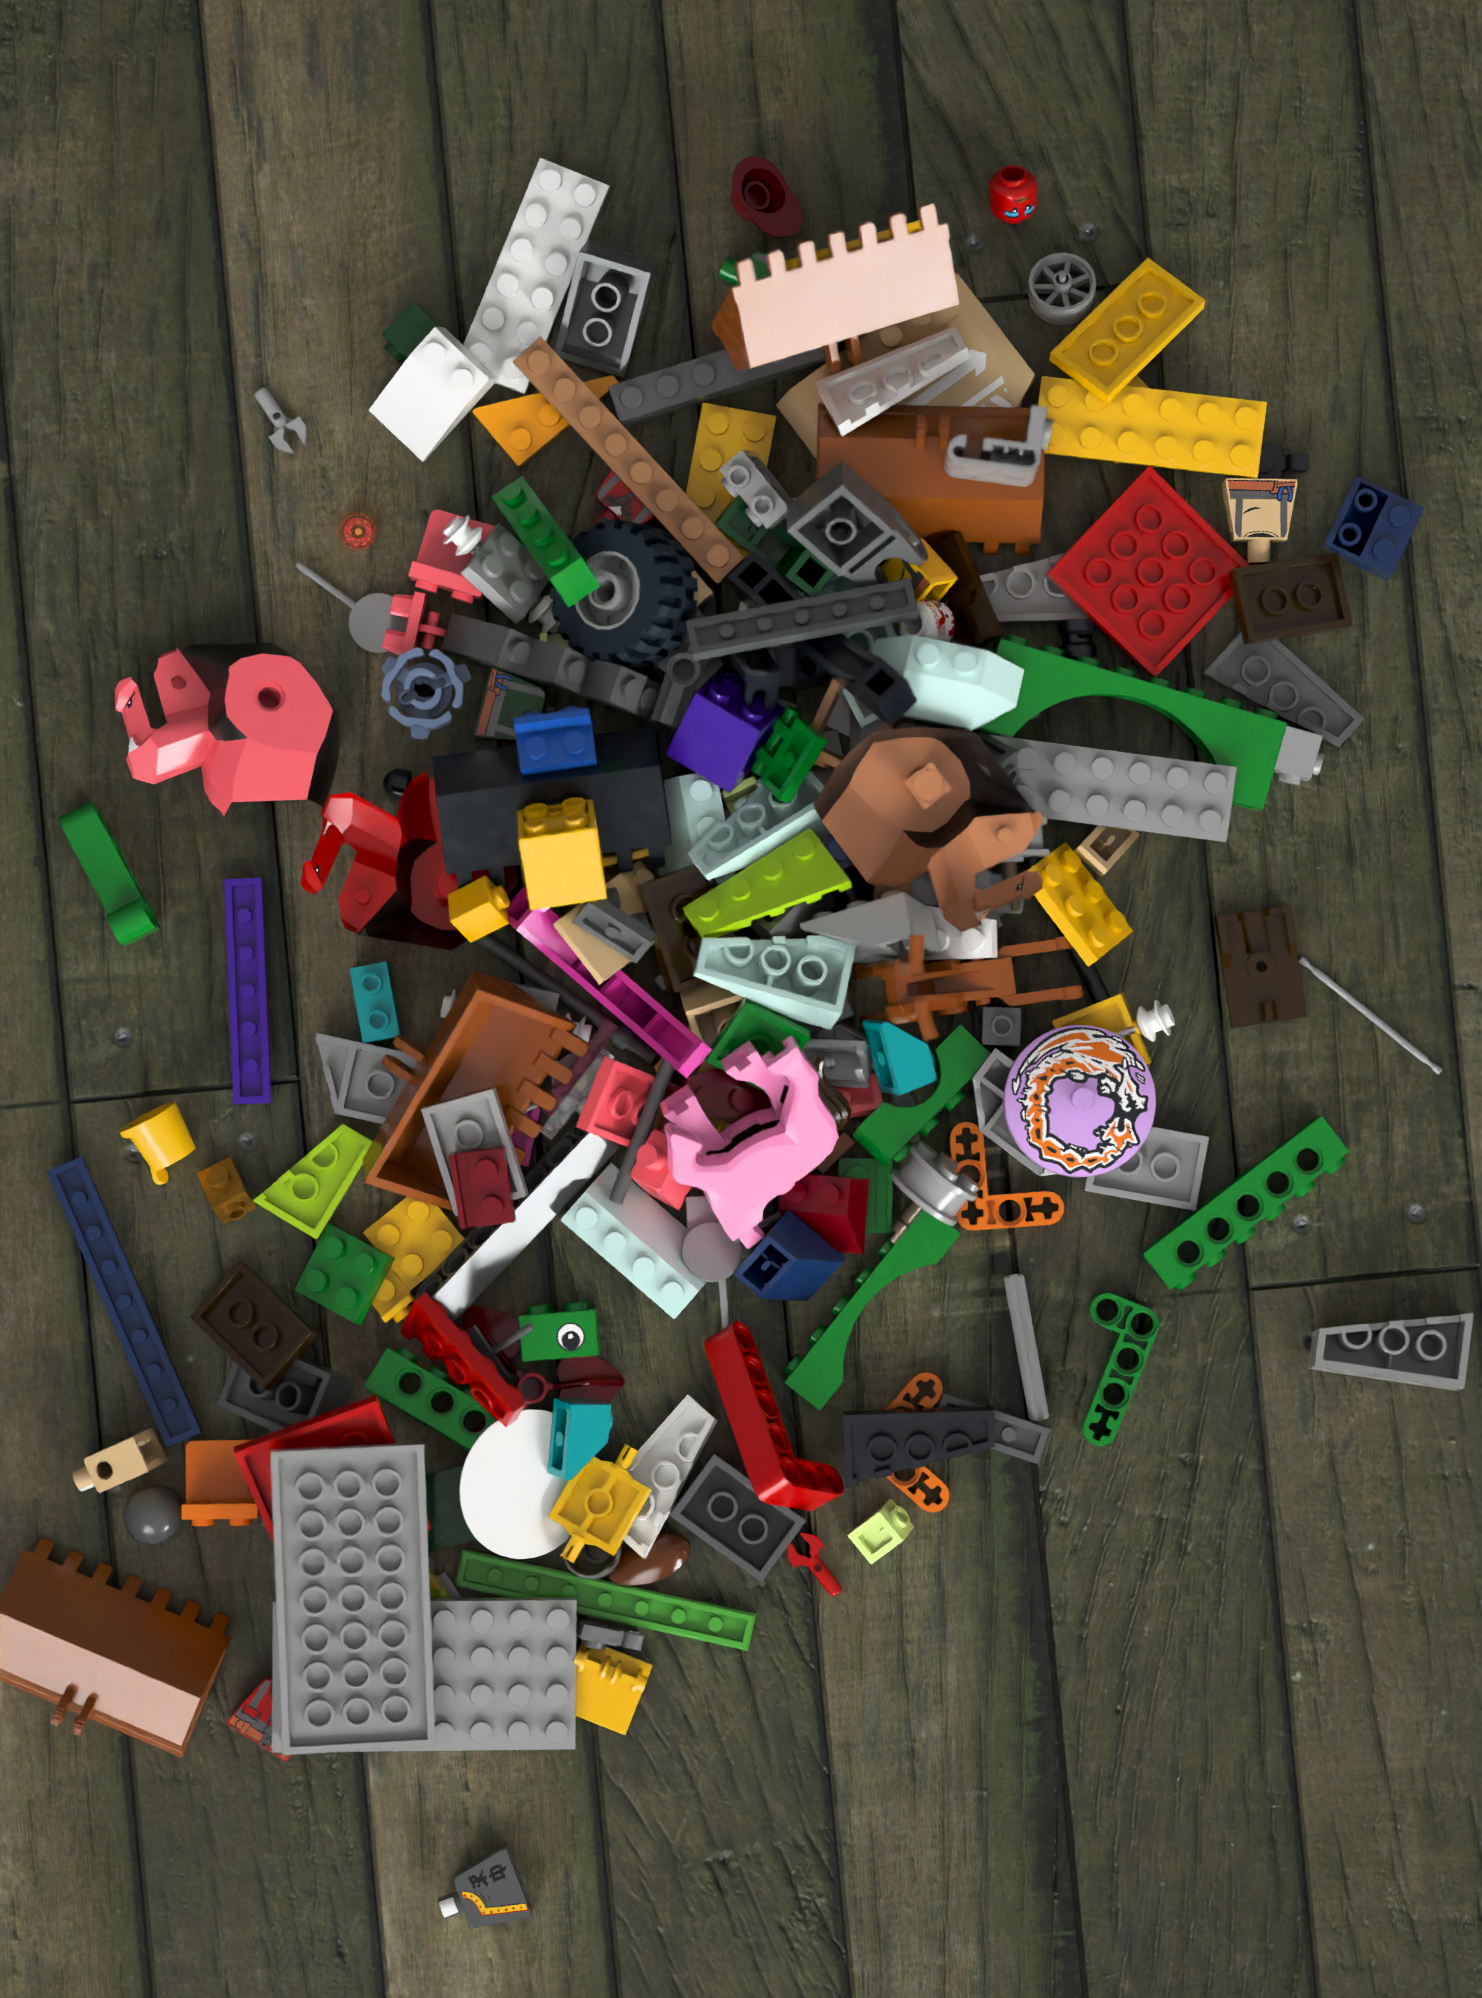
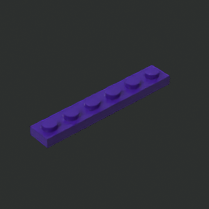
[224,877,272,1104]

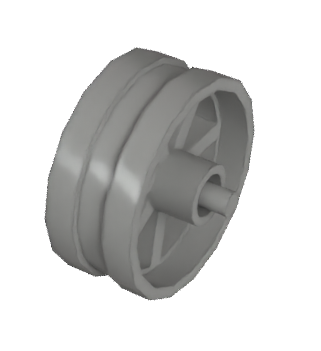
[1028,252,1096,325]

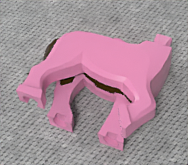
[659,1035,852,1249]

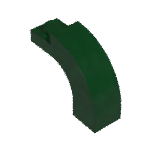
[714,495,834,597]

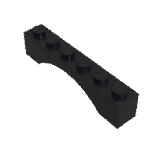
[727,551,917,727]

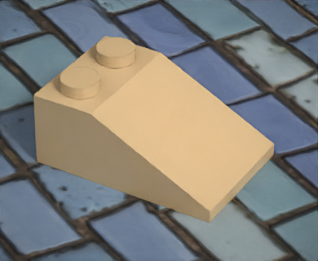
[553,860,655,985]

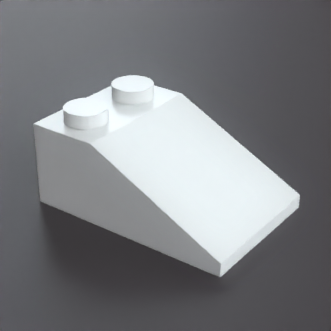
[369,327,498,462]

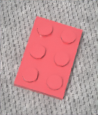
[576,1056,682,1147]

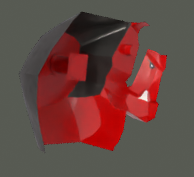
[300,770,525,951]

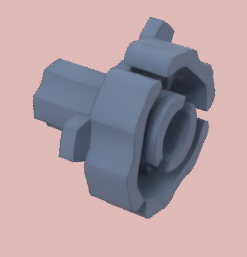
[381,647,472,740]

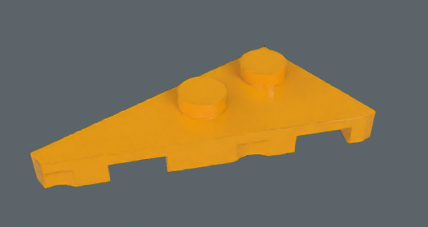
[472,375,619,468]

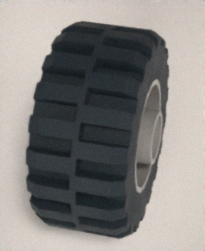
[550,519,698,668]

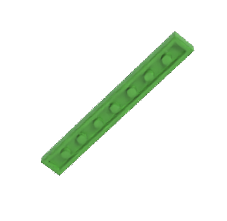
[454,1548,756,1651]

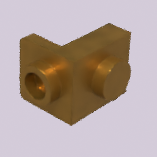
[197,1156,256,1224]

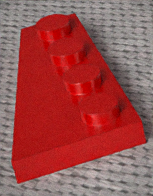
[400,1292,525,1427]

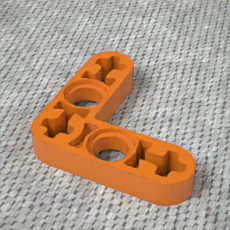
[949,1122,1064,1231]
[884,1371,949,1513]

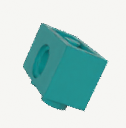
[349,962,403,1043]

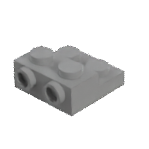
[719,450,793,528]

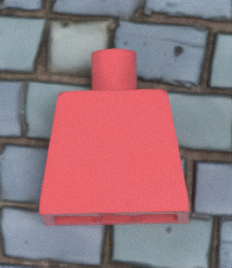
[630,1128,697,1211]

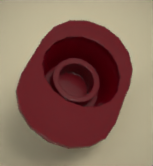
[731,156,803,238]

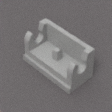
[802,1039,872,1088]

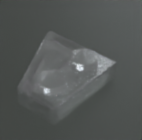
[540,1048,615,1140]

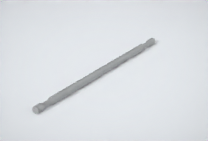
[1298,956,1443,1075]

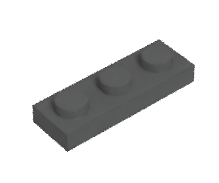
[937,1391,1050,1464]

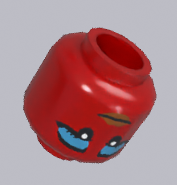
[988,165,1038,224]

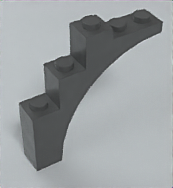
[440,613,677,732]

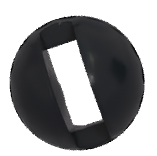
[383,769,412,799]

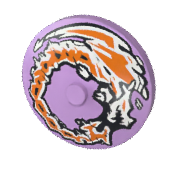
[1003,1025,1156,1177]

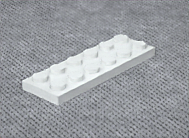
[463,158,610,395]

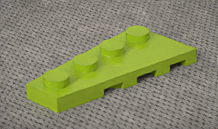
[683,828,853,939]

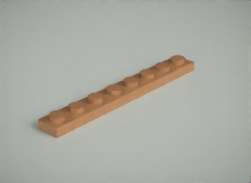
[513,336,745,585]

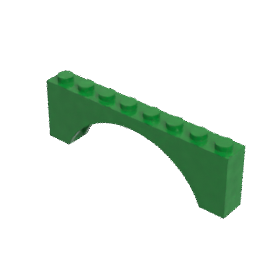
[976,635,1287,811]

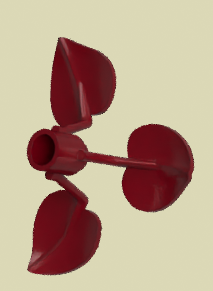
[462,1306,625,1433]

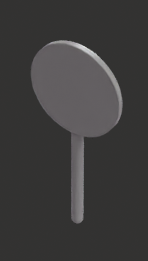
[295,562,408,653]
[682,1210,782,1282]

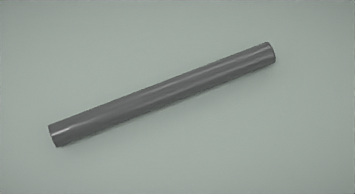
[608,1058,675,1204]

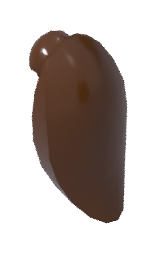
[609,1533,691,1586]

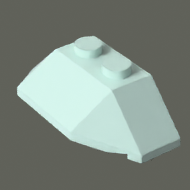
[872,635,1024,731]

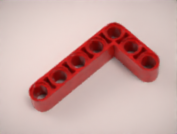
[704,1321,844,1511]

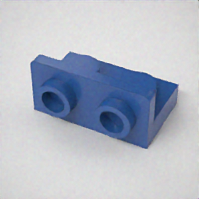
[513,706,597,775]

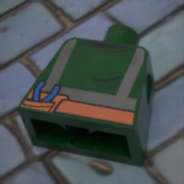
[473,666,560,743]

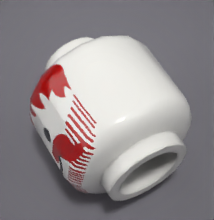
[899,600,955,642]

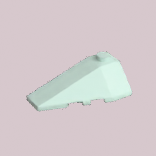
[687,771,830,880]
[694,935,856,1030]

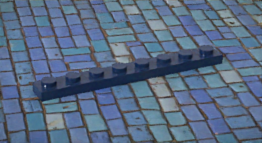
[47,1156,203,1447]

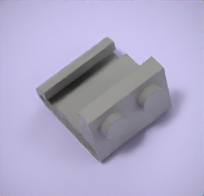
[944,405,1053,487]

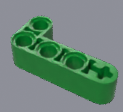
[58,800,160,946]
[1080,1291,1159,1446]

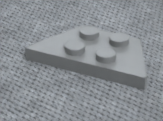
[315,1033,418,1124]

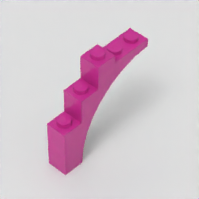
[507,887,712,1078]

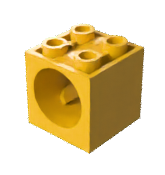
[517,797,607,910]

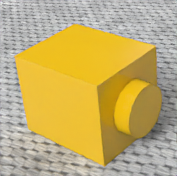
[448,875,510,943]

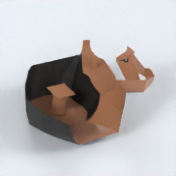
[813,727,1044,932]

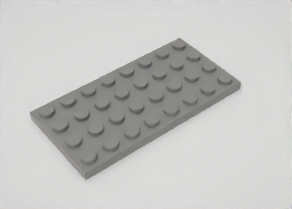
[270,1442,436,1755]
[272,1597,577,1753]

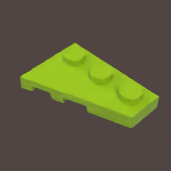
[253,1123,373,1240]

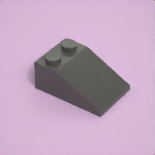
[555,240,660,378]
[217,1356,355,1432]

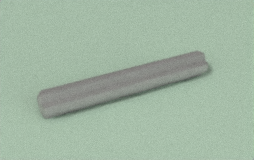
[1004,1273,1049,1422]

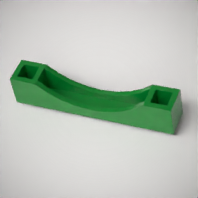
[783,1209,961,1411]

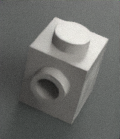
[1273,726,1324,786]

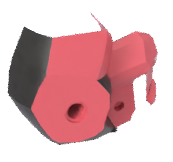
[114,643,339,816]

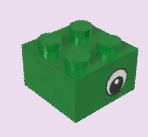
[519,1300,601,1362]

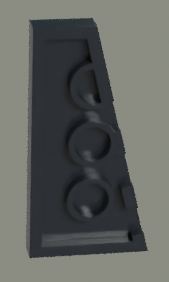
[843,1406,995,1488]

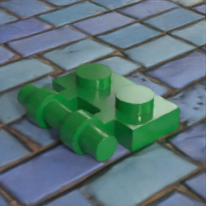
[751,705,828,803]

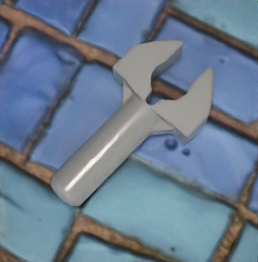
[254,387,307,453]

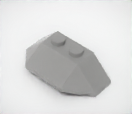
[972,1048,1056,1176]

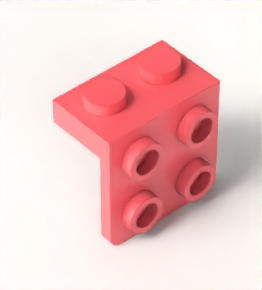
[408,509,495,604]

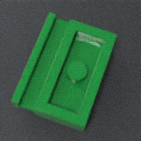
[838,1157,893,1234]

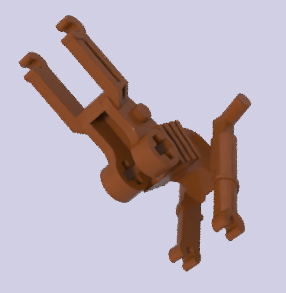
[852,935,1083,1041]

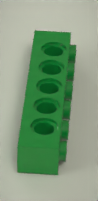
[1140,1115,1350,1291]

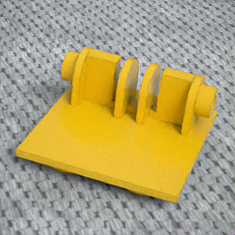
[573,1639,653,1735]

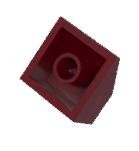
[779,1173,870,1254]

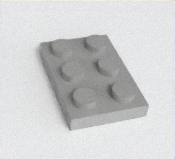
[421,1086,528,1216]
[1084,1126,1209,1211]

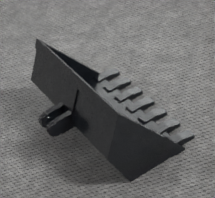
[433,707,672,889]

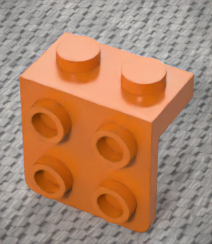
[182,1439,261,1526]

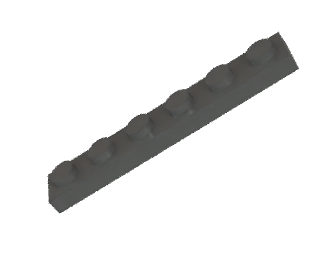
[686,578,918,661]

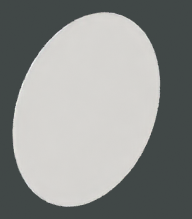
[460,1409,569,1559]

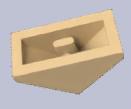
[1074,825,1140,877]

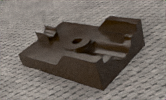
[930,533,1004,649]
[636,864,735,993]
[1214,905,1307,1028]

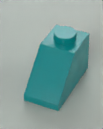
[862,1019,937,1095]
[547,1398,613,1480]

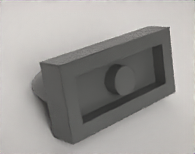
[573,887,657,964]

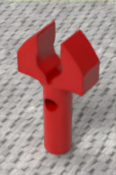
[787,1531,842,1596]

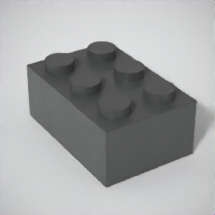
[670,1450,806,1582]

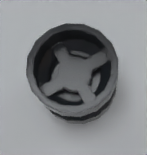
[1058,619,1097,660]

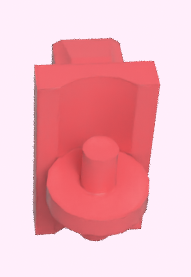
[382,591,447,663]

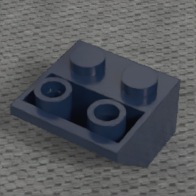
[1323,476,1424,581]
[733,1210,846,1301]

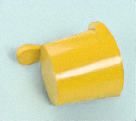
[119,1101,196,1185]

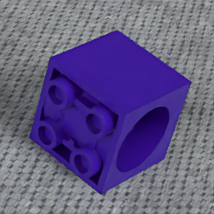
[665,670,786,793]

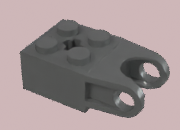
[787,461,928,587]

